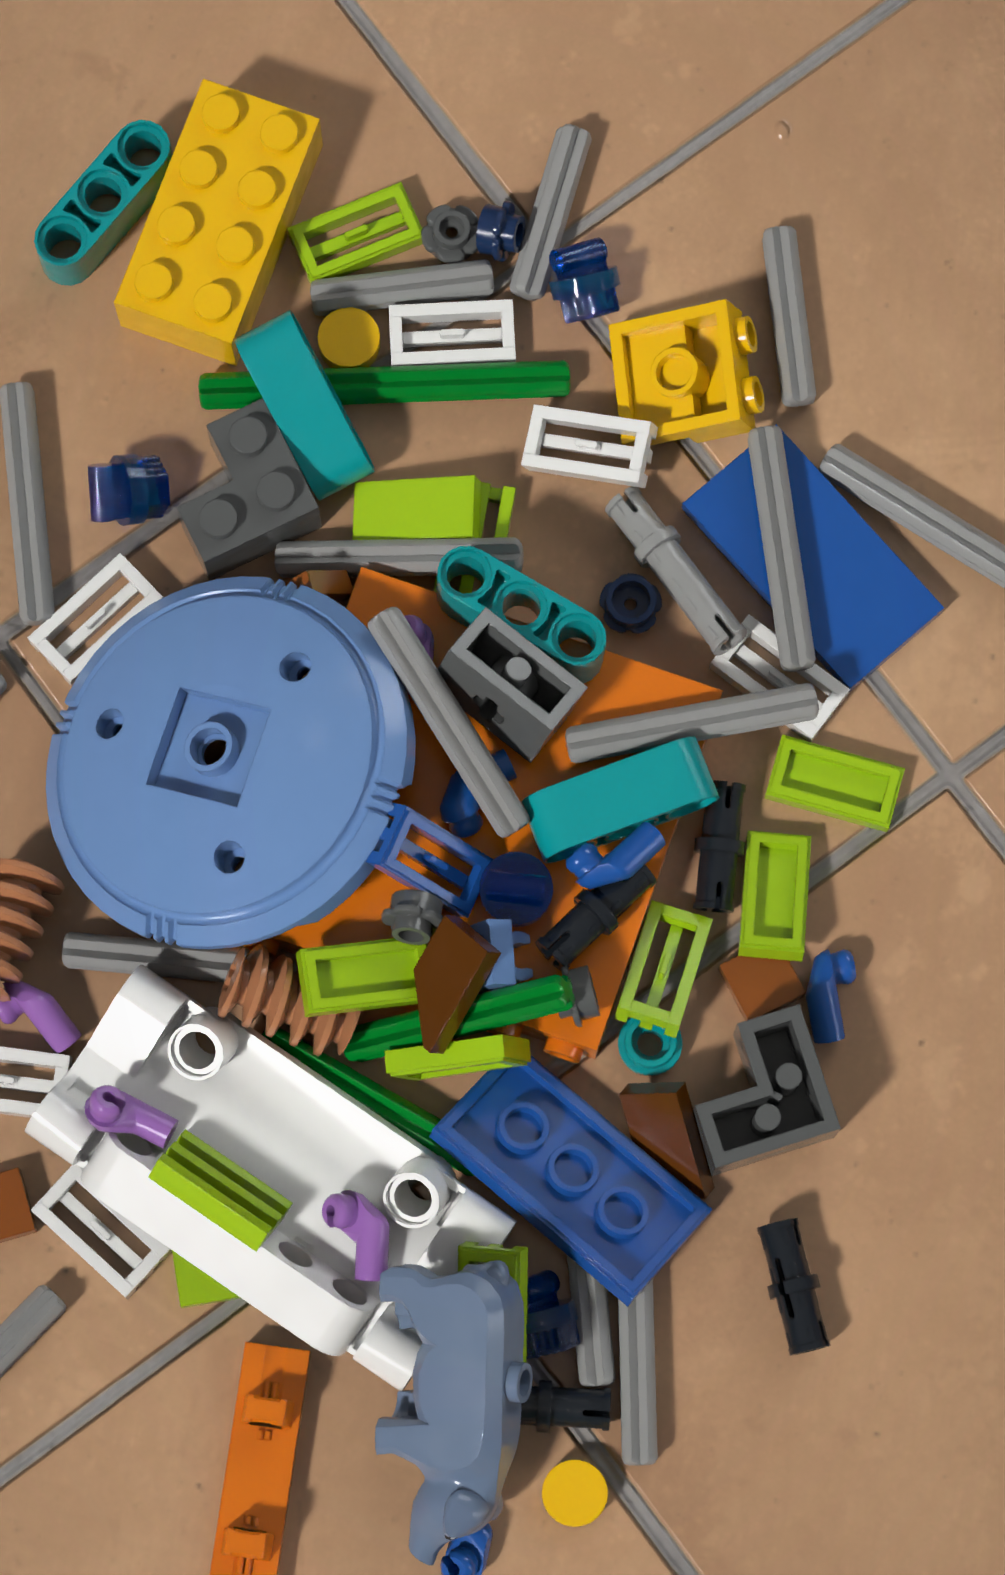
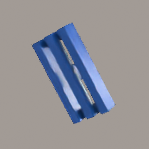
[366,802,494,918]

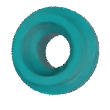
[618,1018,683,1076]

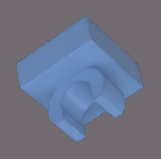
[470,919,533,994]

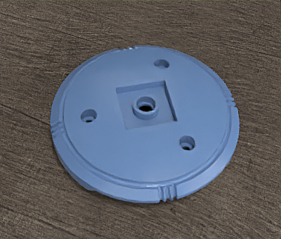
[46,576,416,950]

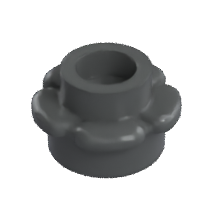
[421,204,479,263]
[381,889,443,945]
[559,965,600,1027]

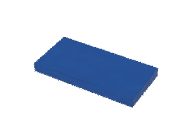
[682,424,944,693]
[429,1055,713,1307]

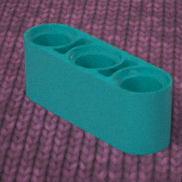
[34,120,173,286]
[234,310,376,501]
[437,546,606,684]
[521,736,720,863]

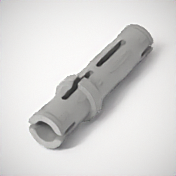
[605,486,747,656]

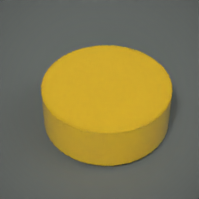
[317,307,380,368]
[542,1460,608,1527]

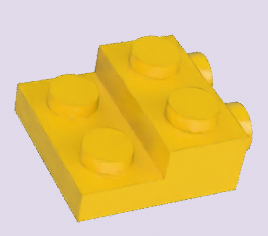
[608,299,765,446]

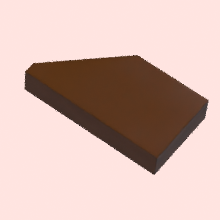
[414,915,501,1054]
[619,1082,715,1199]

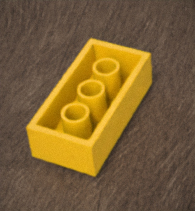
[114,79,323,366]

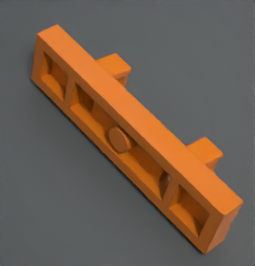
[210,1342,311,1575]

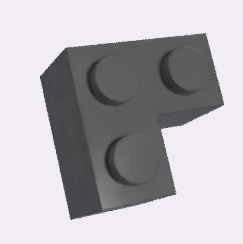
[177,398,322,581]
[693,1004,841,1176]

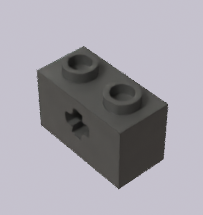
[438,607,588,763]

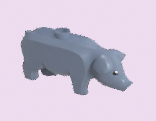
[375,1260,533,1566]

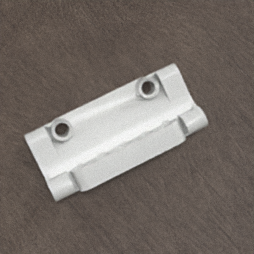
[25,964,517,1391]

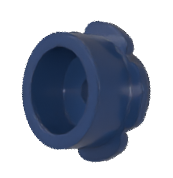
[476,201,526,262]
[599,573,662,634]

